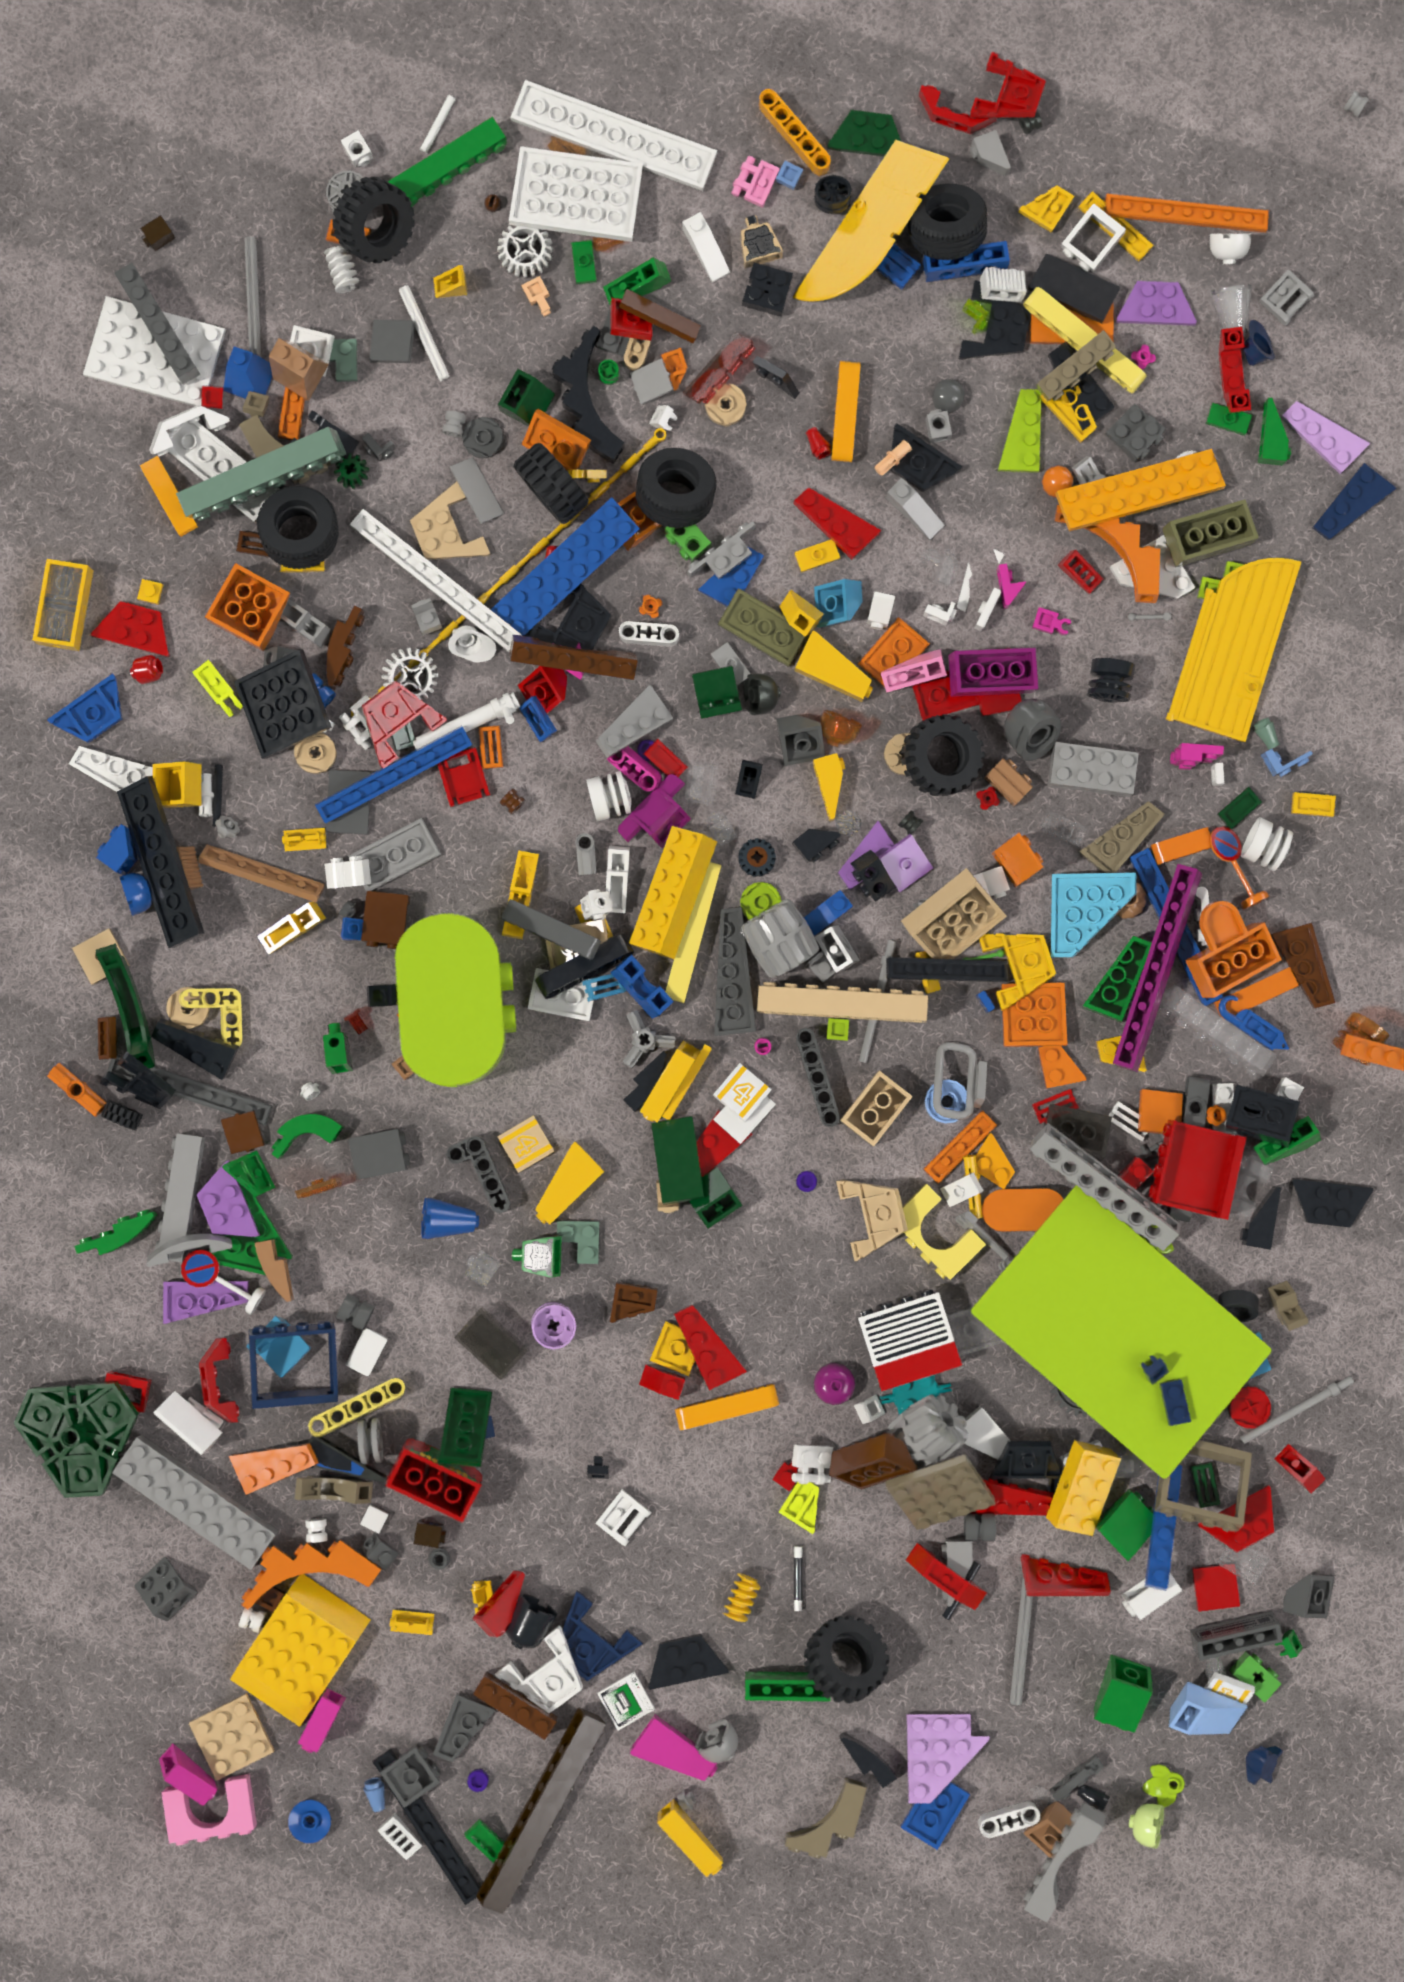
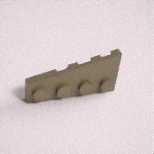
[1079,801,1165,873]

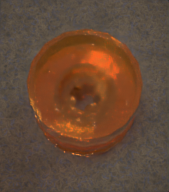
[1332,1012,1389,1066]

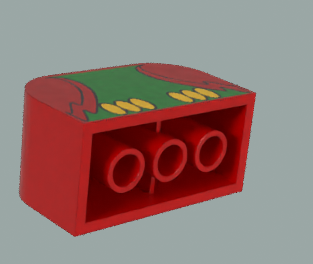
[385,1438,483,1523]

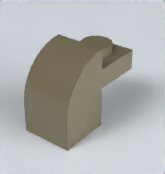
[1268,1281,1309,1331]

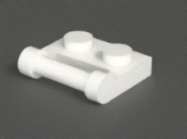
[596,1489,652,1546]

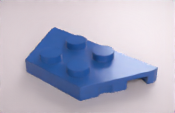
[47,673,122,743]

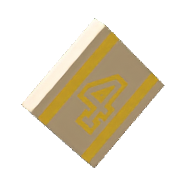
[497,1115,555,1173]

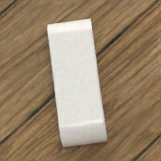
[619,621,679,647]
[978,1801,1040,1838]

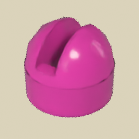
[754,1037,771,1055]

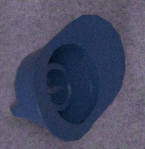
[1243,320,1275,366]

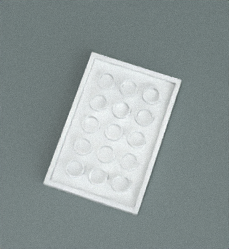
[509,146,643,242]
[83,296,226,406]

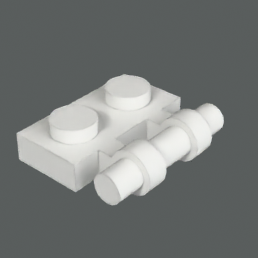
[339,695,371,750]
[792,1445,833,1485]

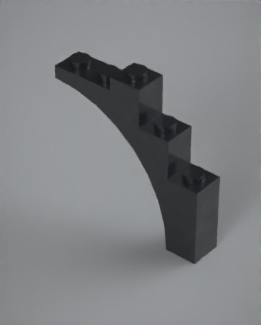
[552,325,625,464]

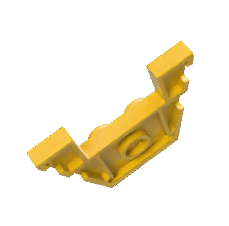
[978,933,1056,1011]

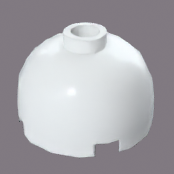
[1210,233,1251,264]

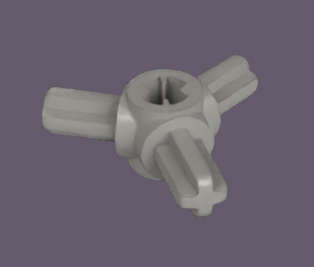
[623,1010,676,1068]

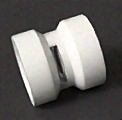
[305,1518,328,1543]
[239,1608,266,1633]

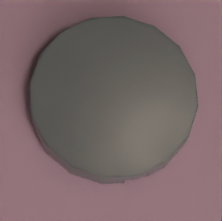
[462,417,504,459]

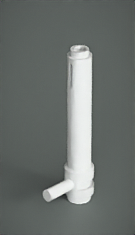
[413,692,520,750]

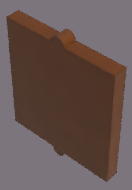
[221,1110,265,1154]

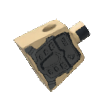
[741,215,783,269]

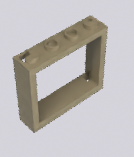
[1154,1440,1252,1532]

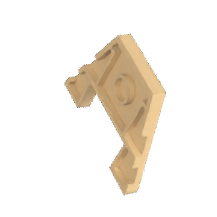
[410,482,490,560]
[836,1180,908,1261]

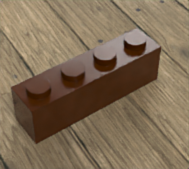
[473,1671,557,1740]

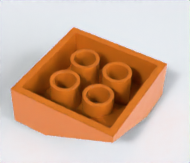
[205,563,290,652]

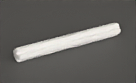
[399,285,449,381]

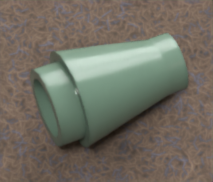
[1253,717,1280,750]

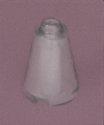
[1210,284,1252,337]

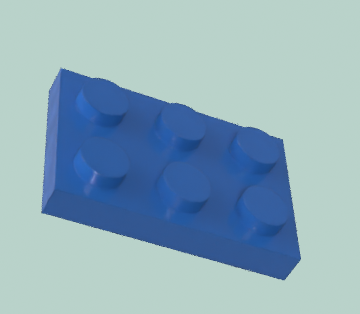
[900,1782,970,1850]

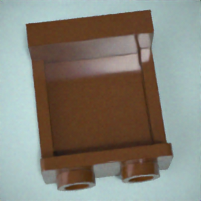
[361,891,410,949]

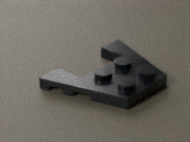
[958,280,1031,360]
[529,584,611,650]
[100,1051,176,1109]
[989,1441,1062,1493]

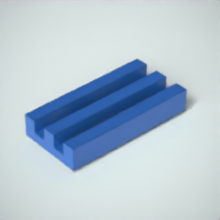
[519,696,557,742]

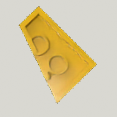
[1040,386,1097,443]

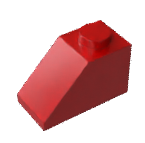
[639,1365,685,1400]
[1274,1444,1325,1494]

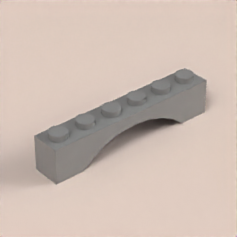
[1023,1802,1106,1922]

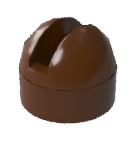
[484,194,501,212]

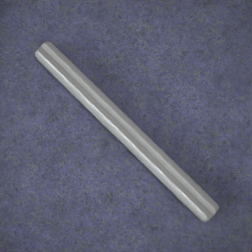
[244,236,261,357]
[1010,1578,1033,1705]

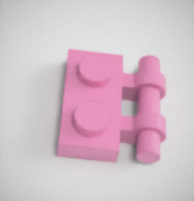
[731,156,780,208]

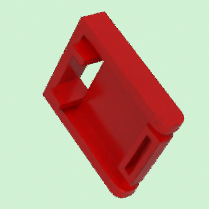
[437,747,490,807]

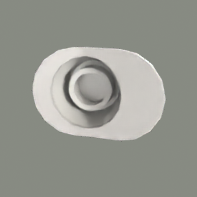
[448,625,496,663]

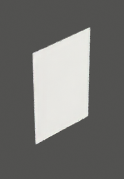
[713,1096,776,1144]

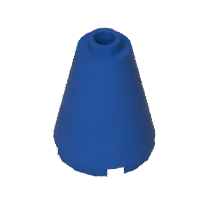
[421,1197,479,1239]

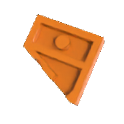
[1038,1046,1086,1088]

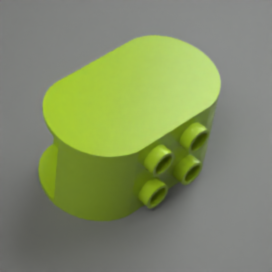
[395,914,517,1087]

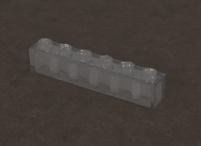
[1158,984,1277,1078]

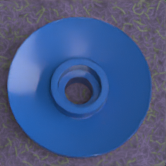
[288,1799,331,1843]

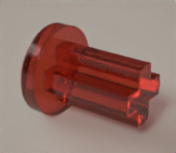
[343,1008,368,1035]

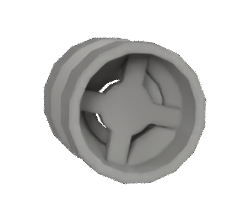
[442,411,466,438]

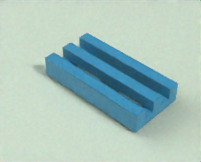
[582,974,626,1002]

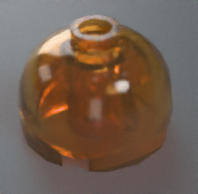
[820,710,862,747]

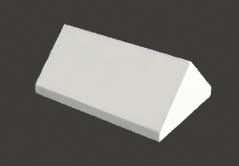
[154,1391,222,1455]

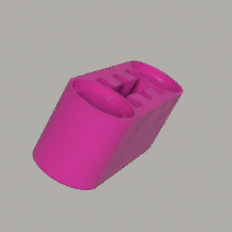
[607,746,662,791]

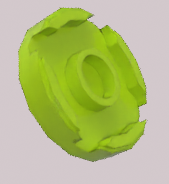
[740,882,781,920]

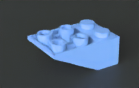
[1169,1682,1247,1735]

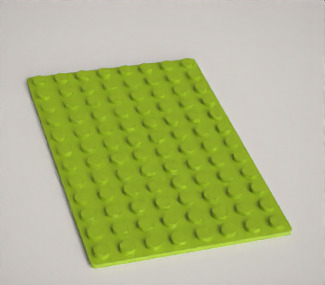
[971,1185,1271,1479]

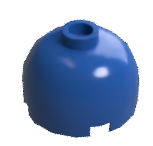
[119,873,153,916]

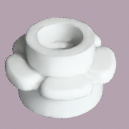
[300,1082,320,1101]

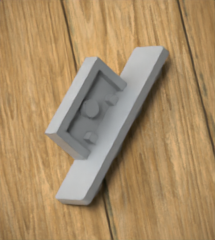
[687,521,756,579]

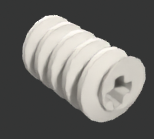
[324,246,359,293]

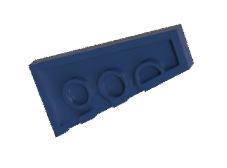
[1312,463,1396,540]

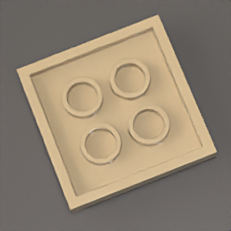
[189,1693,275,1781]

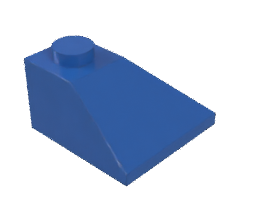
[223,346,273,399]

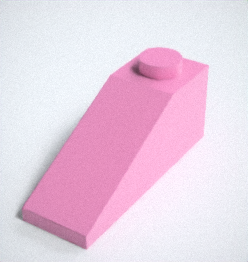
[881,649,947,693]

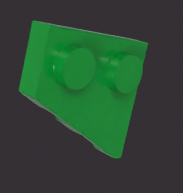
[222,1150,276,1197]

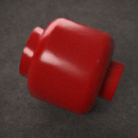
[130,655,163,684]

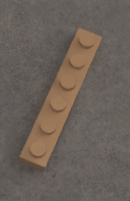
[198,844,325,903]

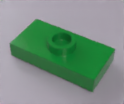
[571,240,597,285]
[1205,403,1252,436]
[464,1819,505,1863]

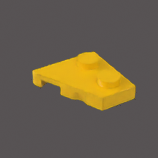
[1018,185,1074,233]

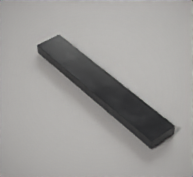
[886,957,1008,982]

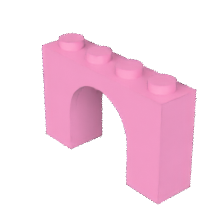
[162,1774,257,1845]

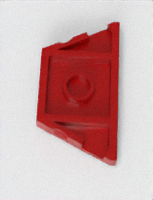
[91,601,170,657]
[1198,1485,1274,1553]

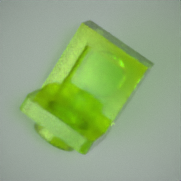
[962,298,989,334]

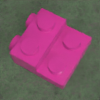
[1170,743,1224,770]

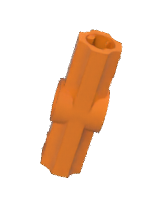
[47,1063,107,1117]

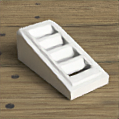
[378,1813,423,1860]

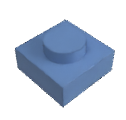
[776,161,803,190]

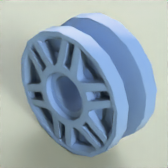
[925,1079,967,1123]

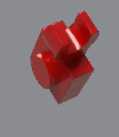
[772,1461,799,1492]

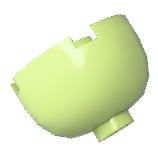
[1129,1804,1164,1849]

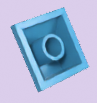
[814,579,863,628]

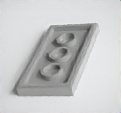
[348,818,441,892]

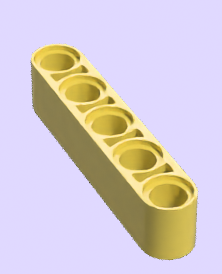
[308,1378,405,1437]

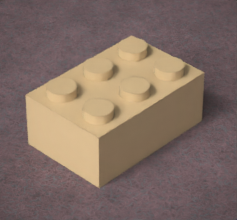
[839,1071,913,1146]

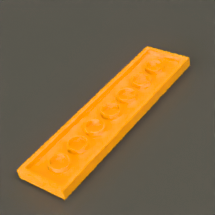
[1055,449,1226,532]

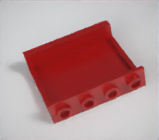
[1149,1120,1247,1220]

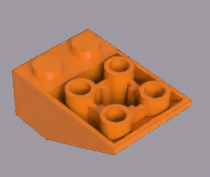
[992,832,1043,887]

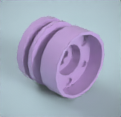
[531,1302,576,1349]

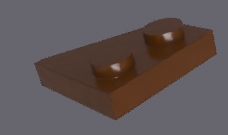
[610,1282,658,1323]

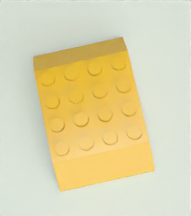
[230,1574,371,1727]

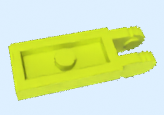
[192,660,243,717]

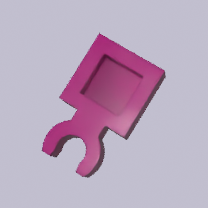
[1032,607,1071,635]

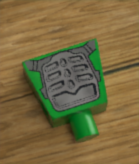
[323,1023,353,1074]
[512,1236,562,1278]

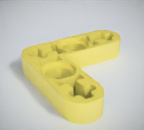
[179,988,242,1046]

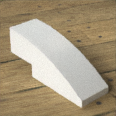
[606,846,630,913]

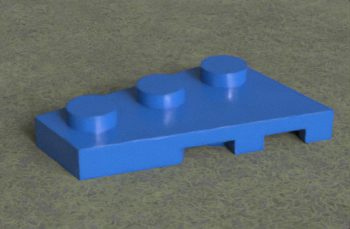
[698,546,764,606]

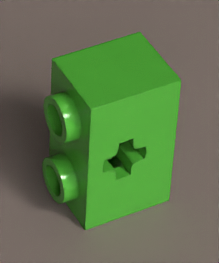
[1229,1651,1281,1703]

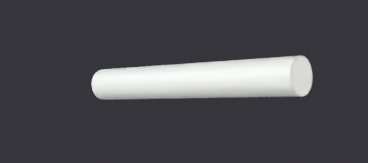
[420,95,455,153]

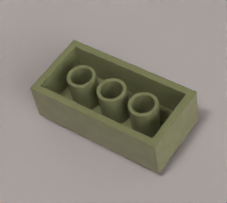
[1162,499,1259,568]

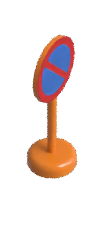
[1210,826,1270,910]

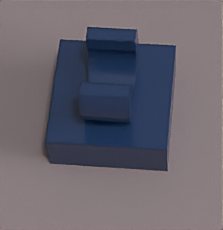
[1141,1355,1169,1385]

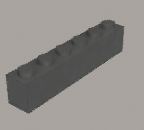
[114,263,201,385]

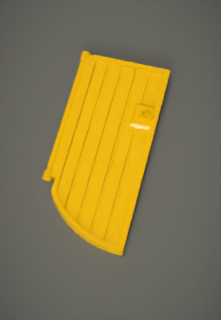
[1166,558,1301,743]

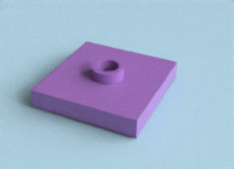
[879,834,933,892]

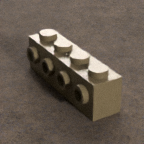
[1035,330,1116,402]

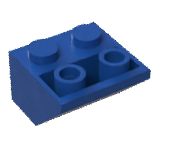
[96,824,137,875]

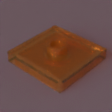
[295,1177,343,1199]

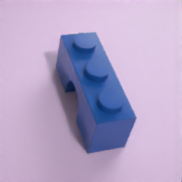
[610,955,674,1019]

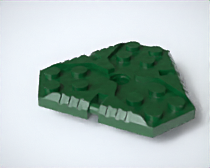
[13,1382,139,1498]

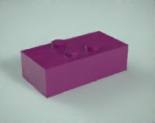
[948,648,1038,696]

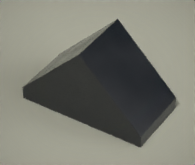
[735,760,763,799]

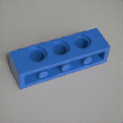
[923,241,1010,282]

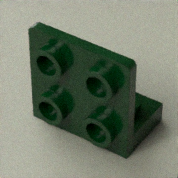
[692,665,742,719]

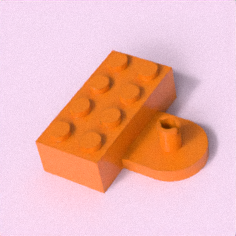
[1185,901,1282,998]

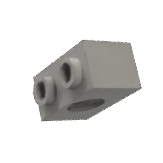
[815,925,860,973]

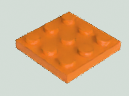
[1001,983,1067,1047]

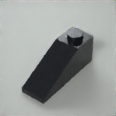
[1240,1186,1281,1250]

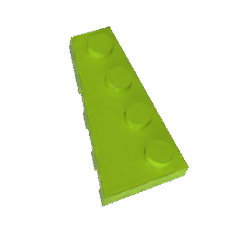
[998,389,1041,473]

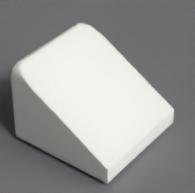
[854,1394,885,1424]

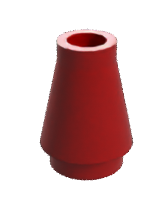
[806,427,831,460]

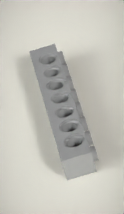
[1030,1123,1181,1251]

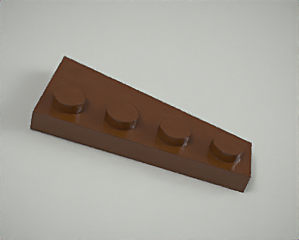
[1270,923,1335,1009]

